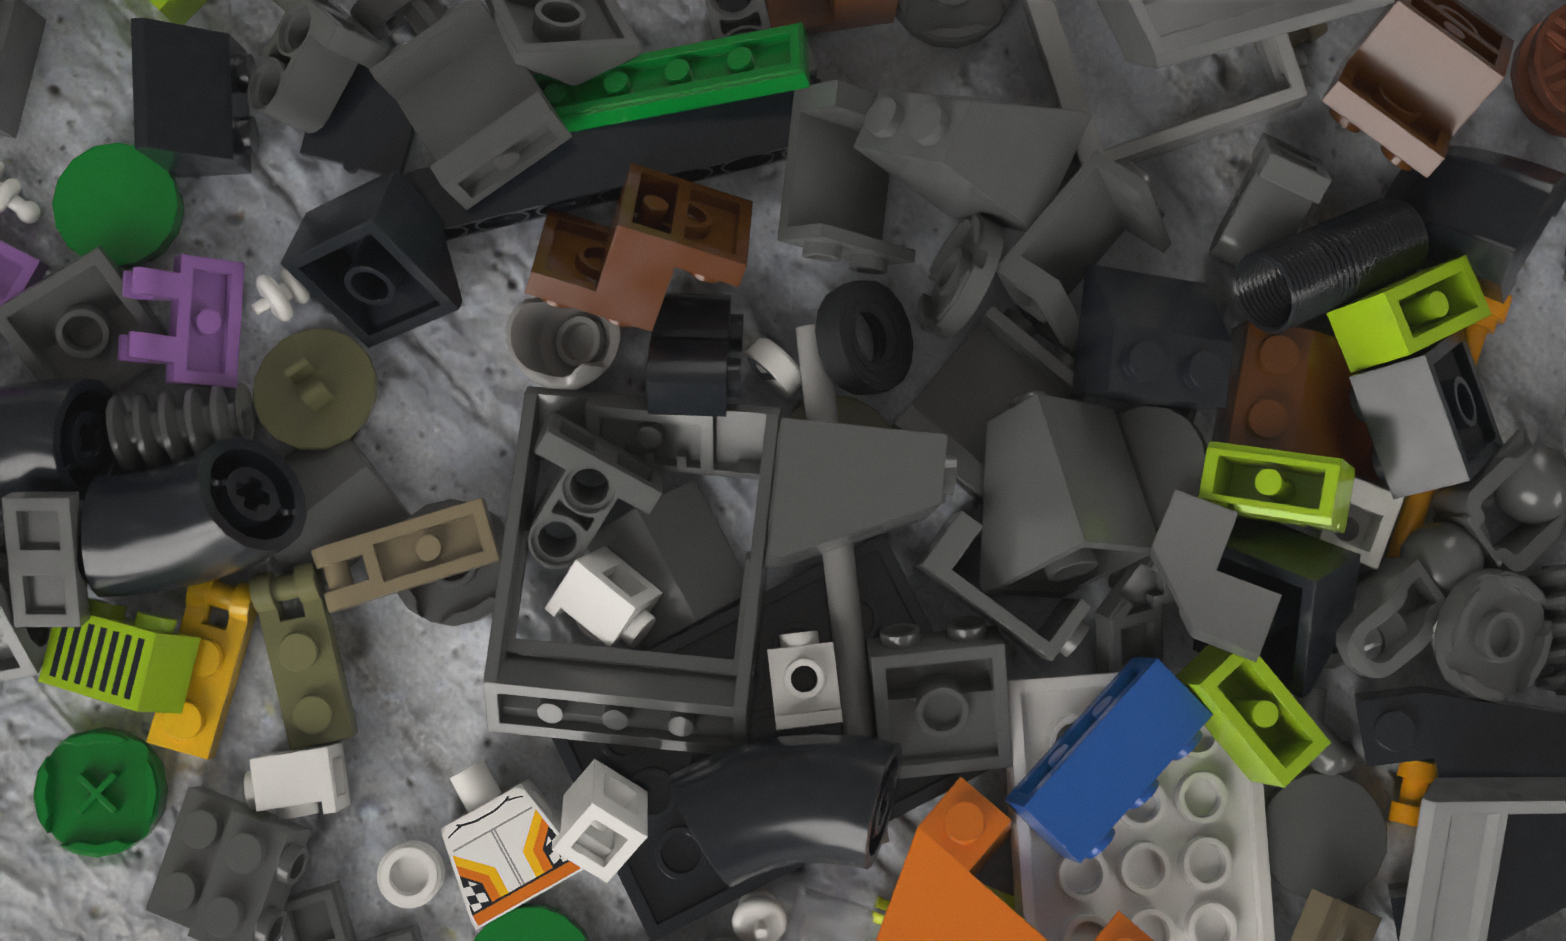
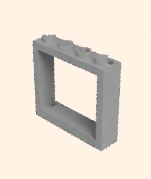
[1021,0,1312,172]

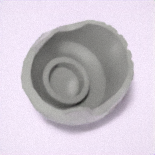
[506,297,621,390]

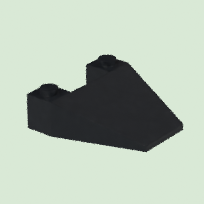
[1354,685,1566,941]

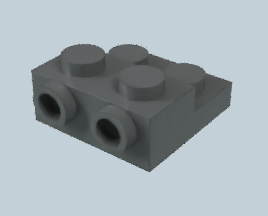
[866,616,1013,779]
[145,786,312,941]

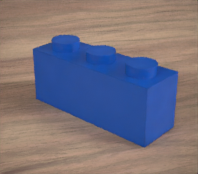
[1004,657,1213,864]

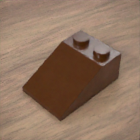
[1212,320,1388,485]

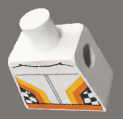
[441,760,584,930]

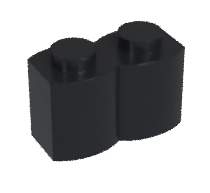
[646,293,744,417]

